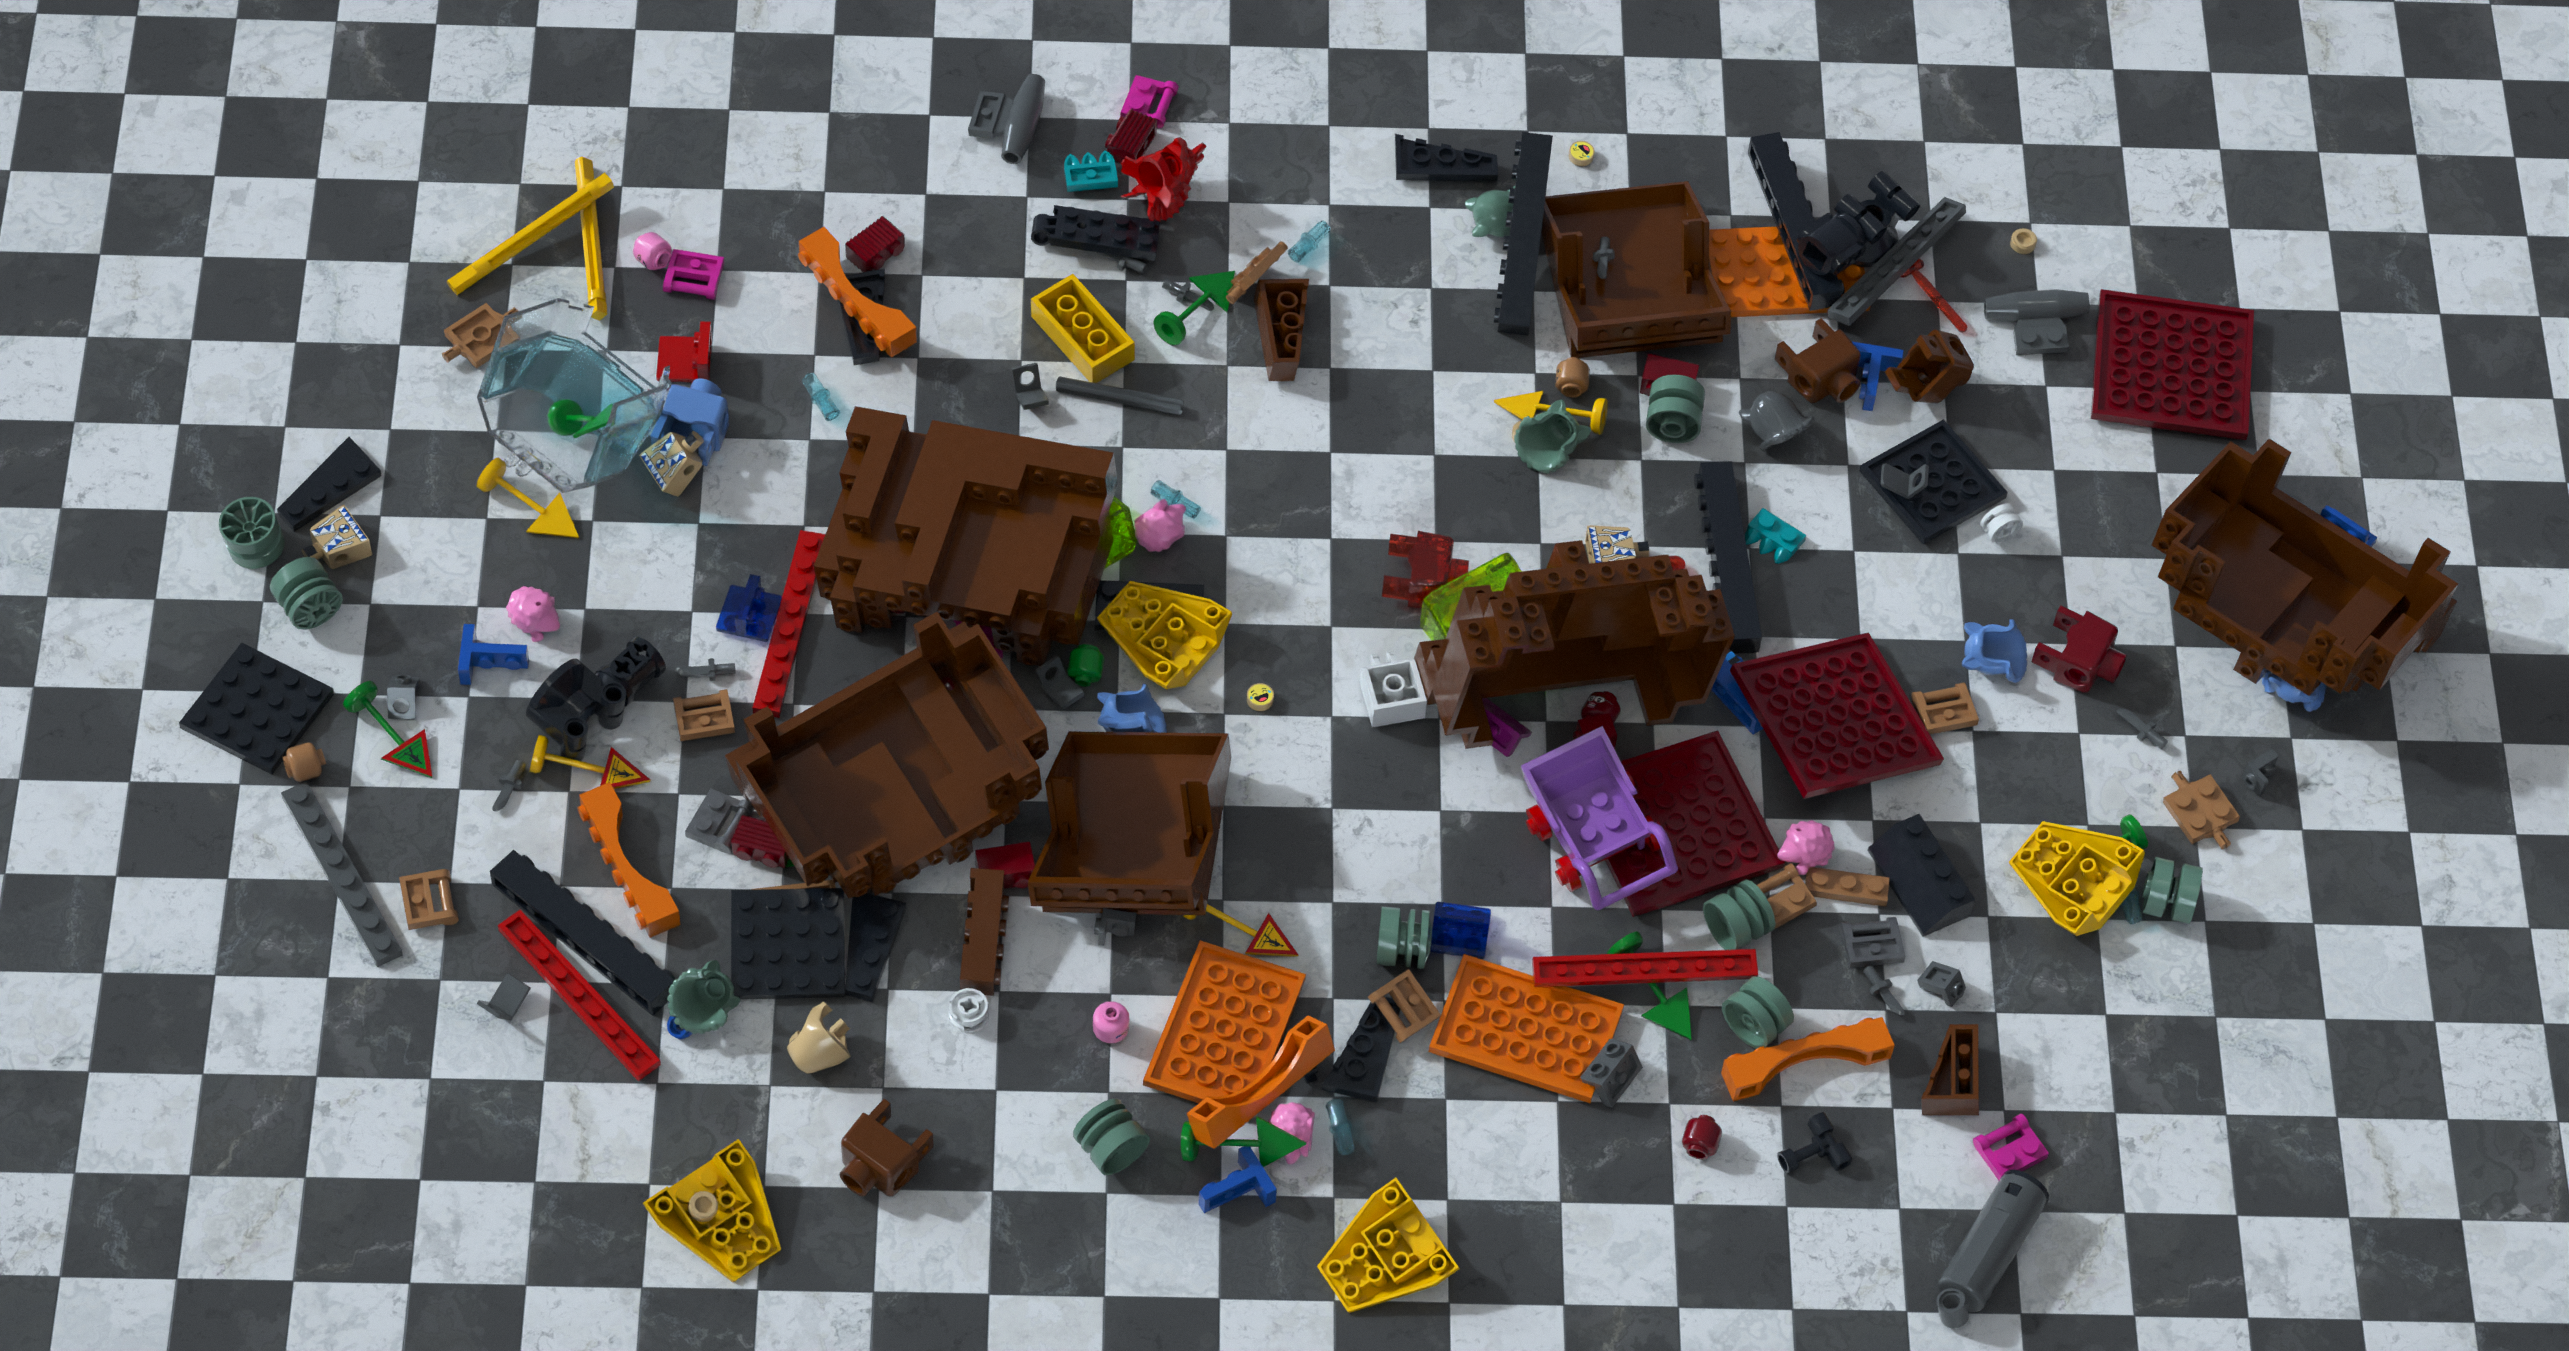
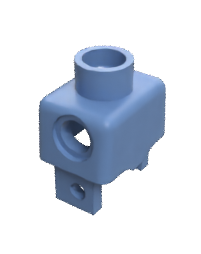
[650,379,729,466]

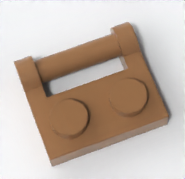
[1911,682,1979,734]
[673,689,735,741]
[1757,863,1817,929]
[399,869,459,930]
[1368,969,1441,1043]

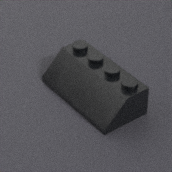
[1868,813,1975,937]

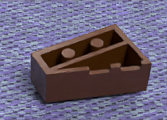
[1921,1024,1979,1115]

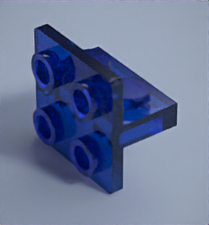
[716,574,782,642]
[1430,902,1491,959]

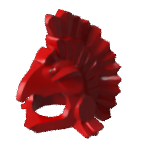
[1121,137,1207,222]

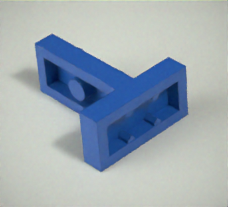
[1852,342,1903,411]
[458,624,529,685]
[1199,1147,1277,1213]

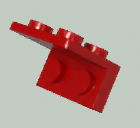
[656,321,712,382]

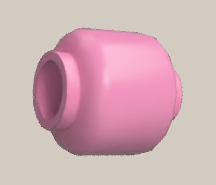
[633,232,672,271]
[1093,1001,1130,1043]

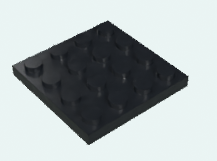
[1859,419,2008,545]
[179,643,334,775]
[731,888,845,1000]

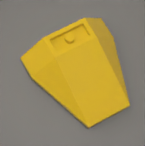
[1097,581,1232,689]
[2009,821,2145,936]
[643,1139,781,1282]
[1317,1178,1460,1313]

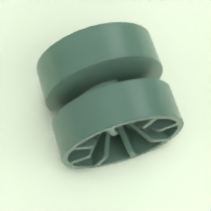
[1646,375,1705,443]
[219,497,285,569]
[2142,857,2203,924]

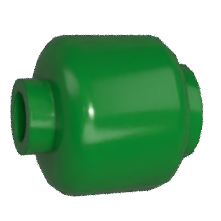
[1067,644,1104,687]

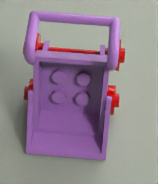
[1521,726,1678,910]

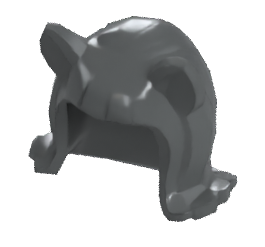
[1739,391,1815,451]

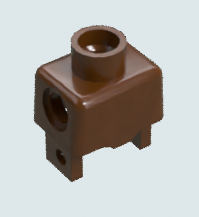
[1774,318,1861,403]
[1885,330,1974,403]
[839,1099,934,1197]

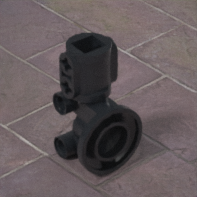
[1797,170,1921,276]
[526,637,666,761]

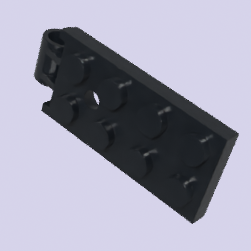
[1031,205,1160,261]

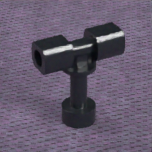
[1777,1112,1852,1173]

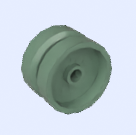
[1722,976,1794,1049]

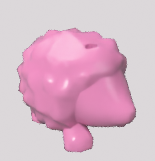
[1134,499,1186,552]
[506,586,560,642]
[1777,820,1835,875]
[1268,1102,1315,1164]

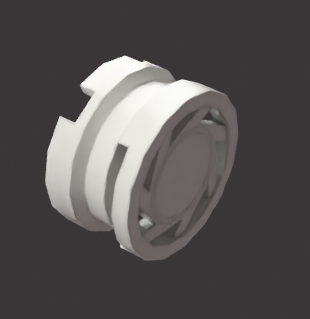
[1980,503,2023,544]
[949,988,989,1033]

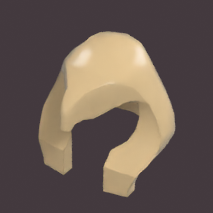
[787,1002,851,1074]

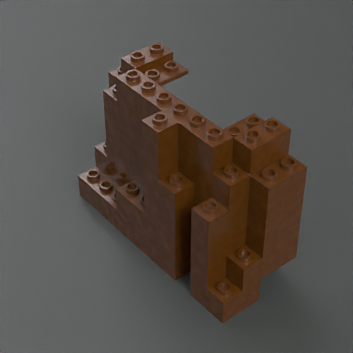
[814,406,1118,666]
[2152,439,2458,696]
[1414,540,1735,749]
[725,612,1049,899]

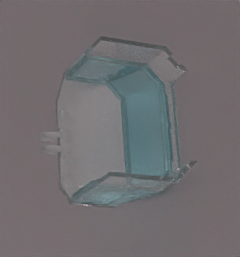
[477,298,671,493]

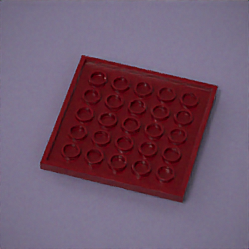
[2091,289,2254,440]
[1730,632,1944,799]
[1605,730,1785,917]

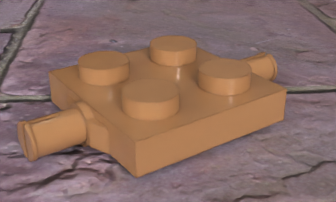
[1226,241,1288,304]
[442,303,520,369]
[2163,771,2240,850]

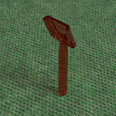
[1901,258,1968,333]

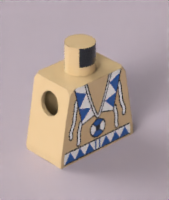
[639,431,704,497]
[302,505,372,569]
[1585,525,1649,564]

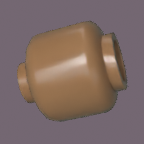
[1555,357,1590,398]
[283,742,326,782]

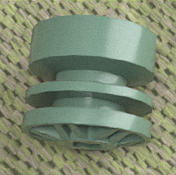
[270,557,343,630]
[1703,880,1776,950]
[1376,906,1432,969]
[1073,1098,1150,1175]

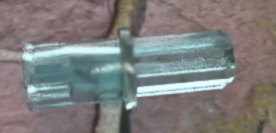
[1288,221,1331,263]
[802,373,840,421]
[1150,480,1201,519]
[2121,887,2142,924]
[1325,1099,1355,1156]

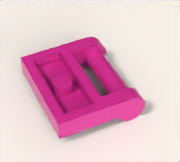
[1120,75,1179,128]
[663,249,724,300]
[1973,1114,2049,1180]

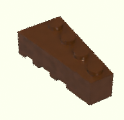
[1254,279,1309,381]
[960,868,1009,996]

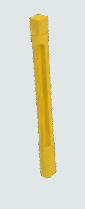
[575,156,608,321]
[447,172,614,295]

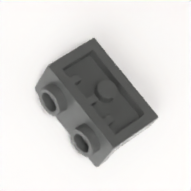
[1580,1039,1643,1108]

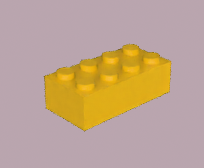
[1031,274,1135,383]

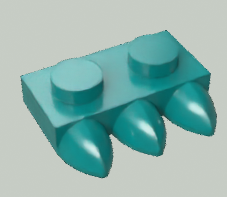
[1064,151,1118,192]
[1745,508,1806,564]

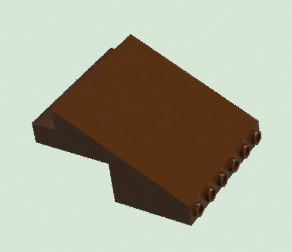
[1541,181,1731,358]
[1028,731,1231,915]

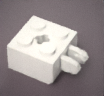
[1359,650,1427,727]

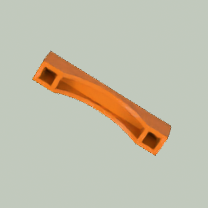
[798,227,917,358]
[577,782,681,938]
[1187,1015,1335,1149]
[1721,1017,1895,1102]

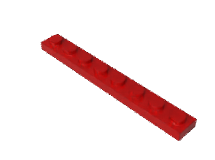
[752,530,825,718]
[498,910,661,1082]
[1532,949,1758,987]

